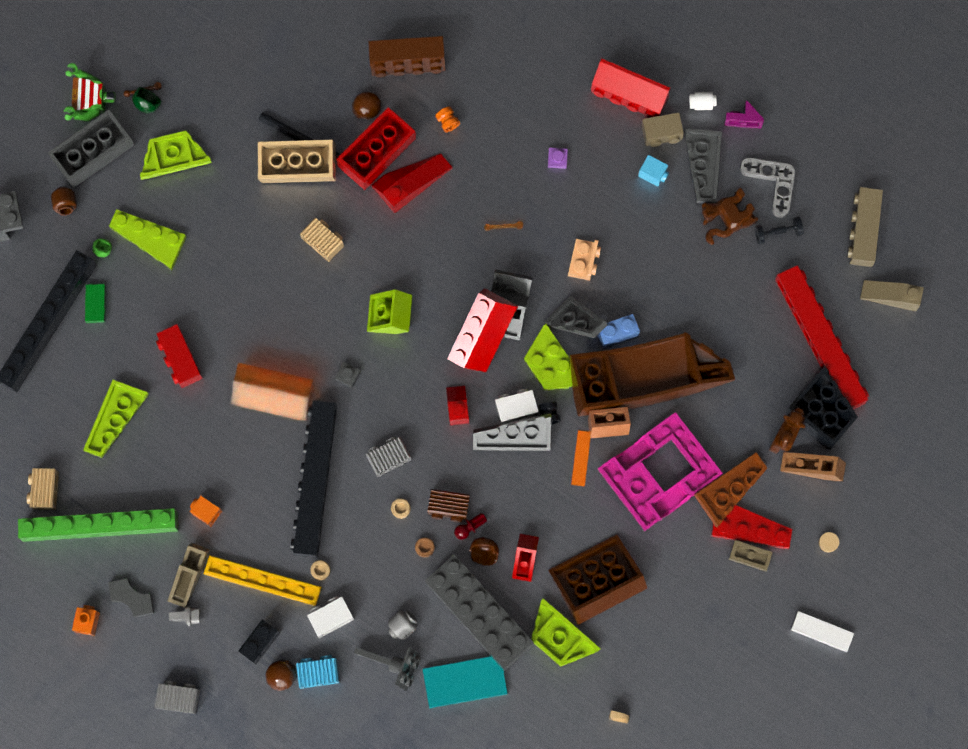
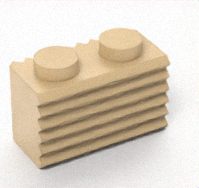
[300,218,344,262]
[27,468,59,510]

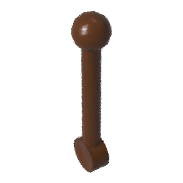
[123,82,162,97]

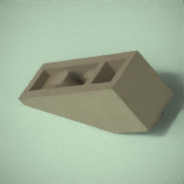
[860,280,924,312]

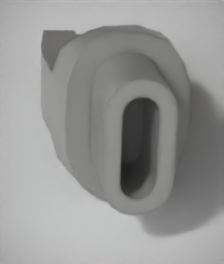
[169,606,200,626]

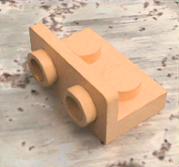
[568,239,601,281]

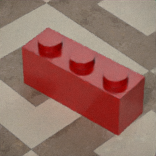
[156,324,203,388]

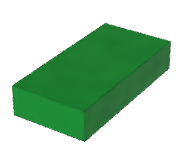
[85,284,106,323]

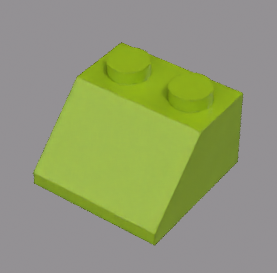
[367,289,412,334]

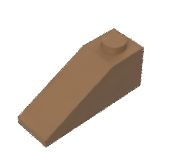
[780,452,846,482]

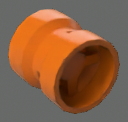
[435,106,460,133]

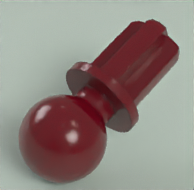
[454,513,487,540]

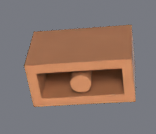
[588,407,631,439]

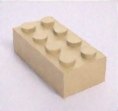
[258,140,336,183]

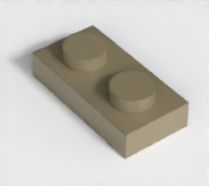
[729,540,773,572]

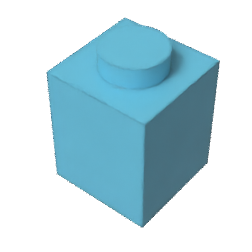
[638,155,669,187]

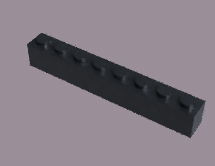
[0,250,97,393]
[290,401,337,558]

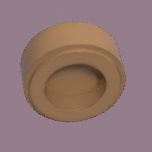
[415,537,435,558]

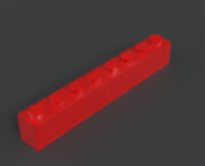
[775,265,869,409]

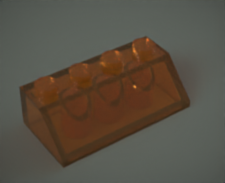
[231,363,315,421]

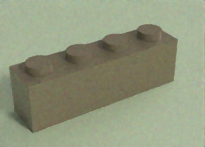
[847,187,883,267]

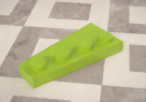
[83,380,149,458]

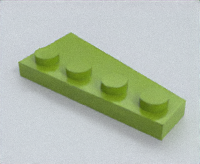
[109,209,186,270]

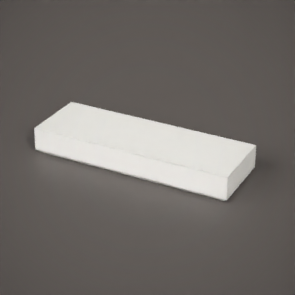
[791,611,854,652]

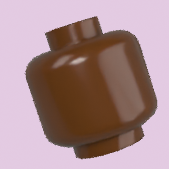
[51,187,77,216]

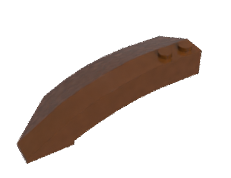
[570,332,735,417]

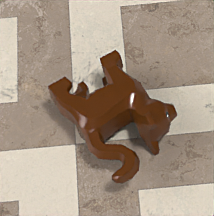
[702,188,758,245]
[769,408,806,454]

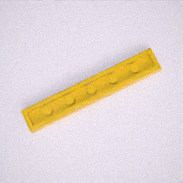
[203,555,322,606]

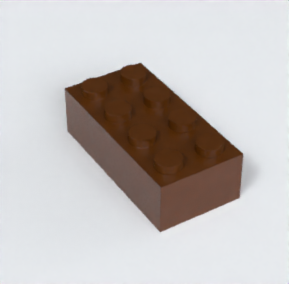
[368,36,445,78]

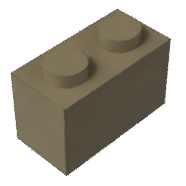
[641,113,684,147]

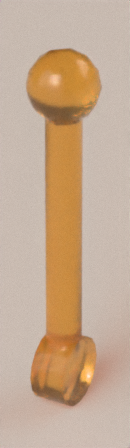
[484,221,523,231]

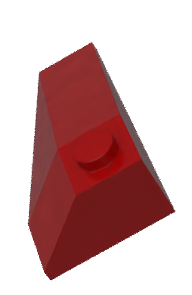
[371,153,452,213]

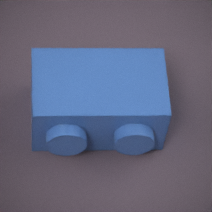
[597,314,640,349]

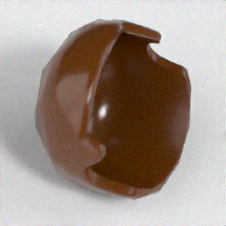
[352,92,381,120]
[469,537,499,566]
[265,659,297,691]

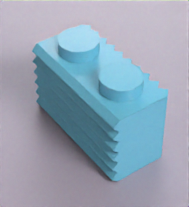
[296,655,340,689]

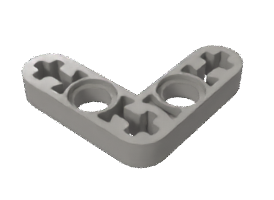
[740,158,795,218]

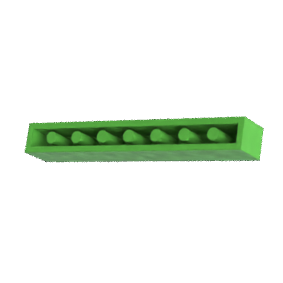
[18,508,179,542]

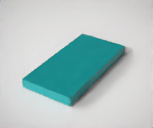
[423,656,508,709]

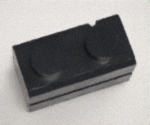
[238,619,280,665]

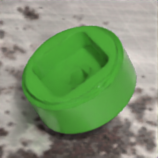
[92,238,112,257]

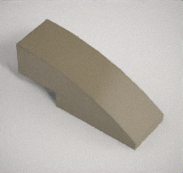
[168,543,210,608]

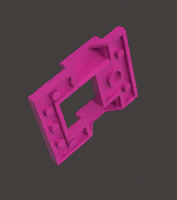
[598,412,723,532]

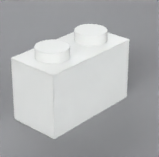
[495,389,539,424]
[307,596,354,639]

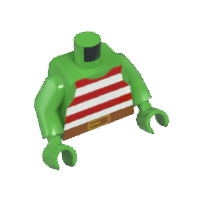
[64,63,116,121]

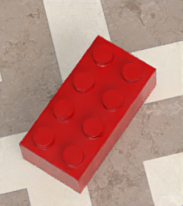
[337,107,416,190]

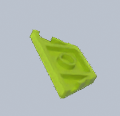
[140,131,212,180]
[524,324,573,391]
[531,599,600,667]

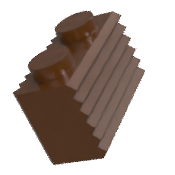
[428,489,470,523]

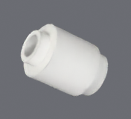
[689,91,716,111]

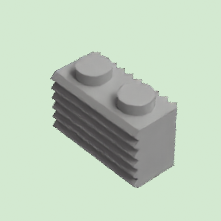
[366,437,412,477]
[154,681,200,714]

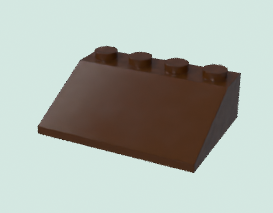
[548,535,647,625]

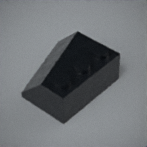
[785,366,858,450]

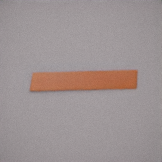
[571,430,591,486]

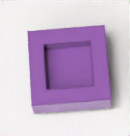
[548,148,568,169]

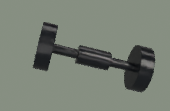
[754,217,804,244]

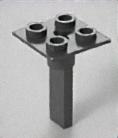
[354,647,421,691]

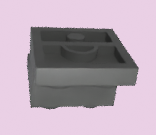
[0,191,24,242]
[491,269,533,340]

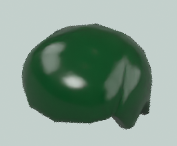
[132,87,162,114]

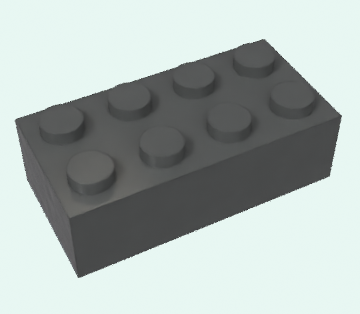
[48,110,134,188]

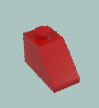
[446,386,469,426]
[512,534,539,582]

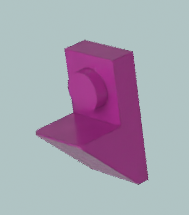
[724,100,764,129]

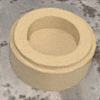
[391,498,411,519]
[819,532,839,553]
[310,560,331,581]

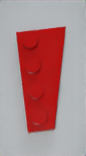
[711,505,792,549]

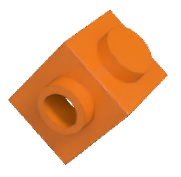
[72,605,100,636]

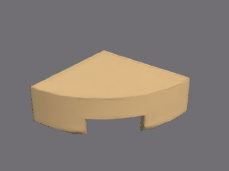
[609,710,630,724]

